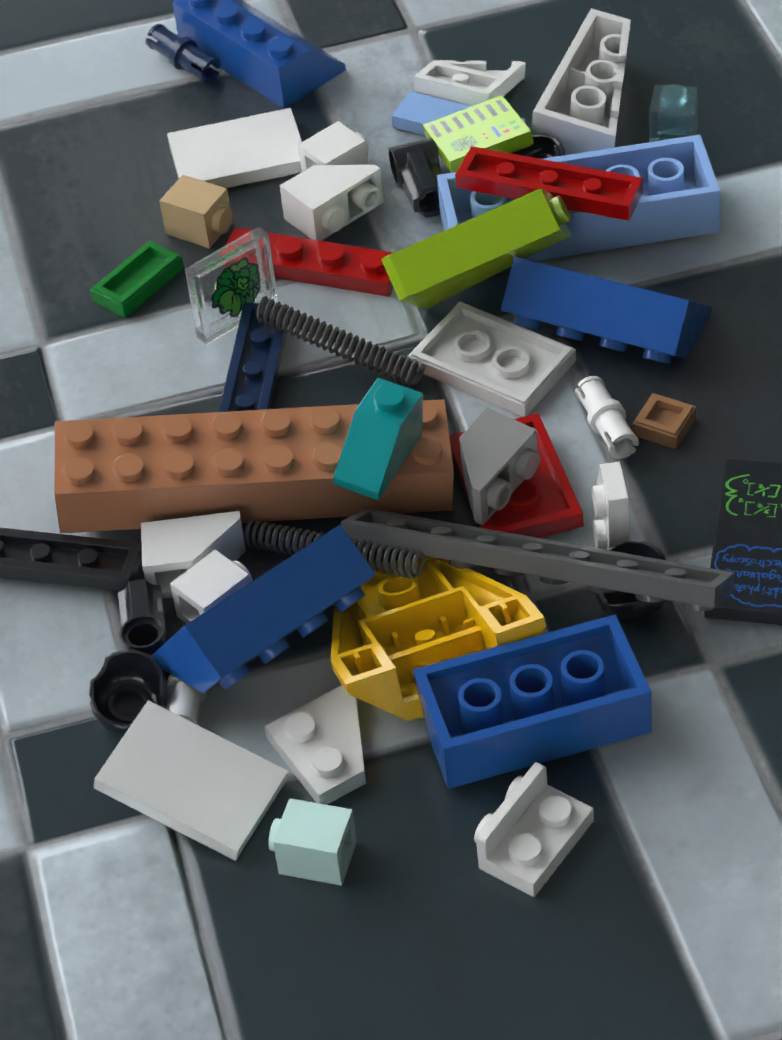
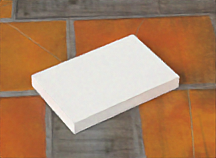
[167,108,302,188]
[408,302,576,417]
[94,700,288,861]

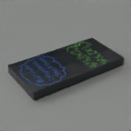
[704,459,782,625]

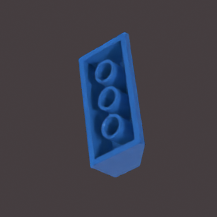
[172,0,346,109]
[500,256,712,364]
[152,524,376,693]
[413,614,652,789]

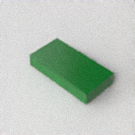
[90,240,184,318]

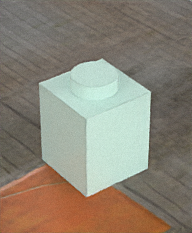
[268,798,357,886]

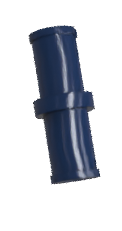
[146,24,221,83]

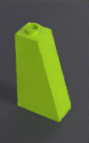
[381,188,571,310]

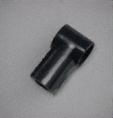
[388,138,441,218]
[118,579,169,676]

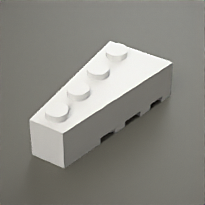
[531,8,631,155]

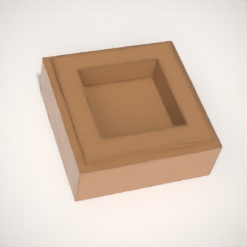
[632,393,696,450]

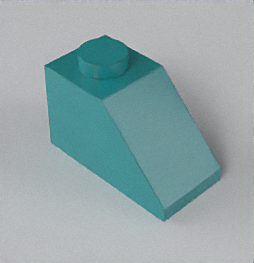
[333,378,423,501]

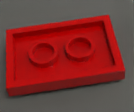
[449,413,584,538]

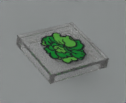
[185,227,278,345]

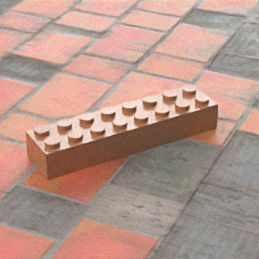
[54,399,454,534]

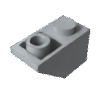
[459,408,540,525]

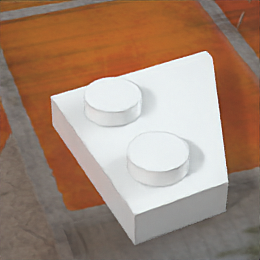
[414,60,525,106]
[592,461,629,550]
[264,685,366,805]

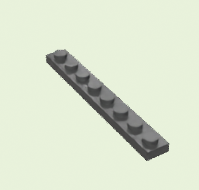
[341,508,735,611]

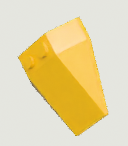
[331,557,546,721]

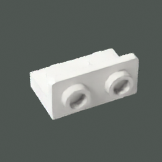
[474,762,594,897]

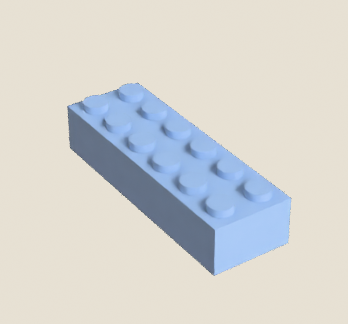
[437,134,720,261]

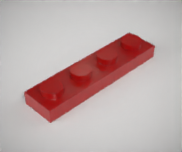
[455,146,643,221]
[220,227,394,297]

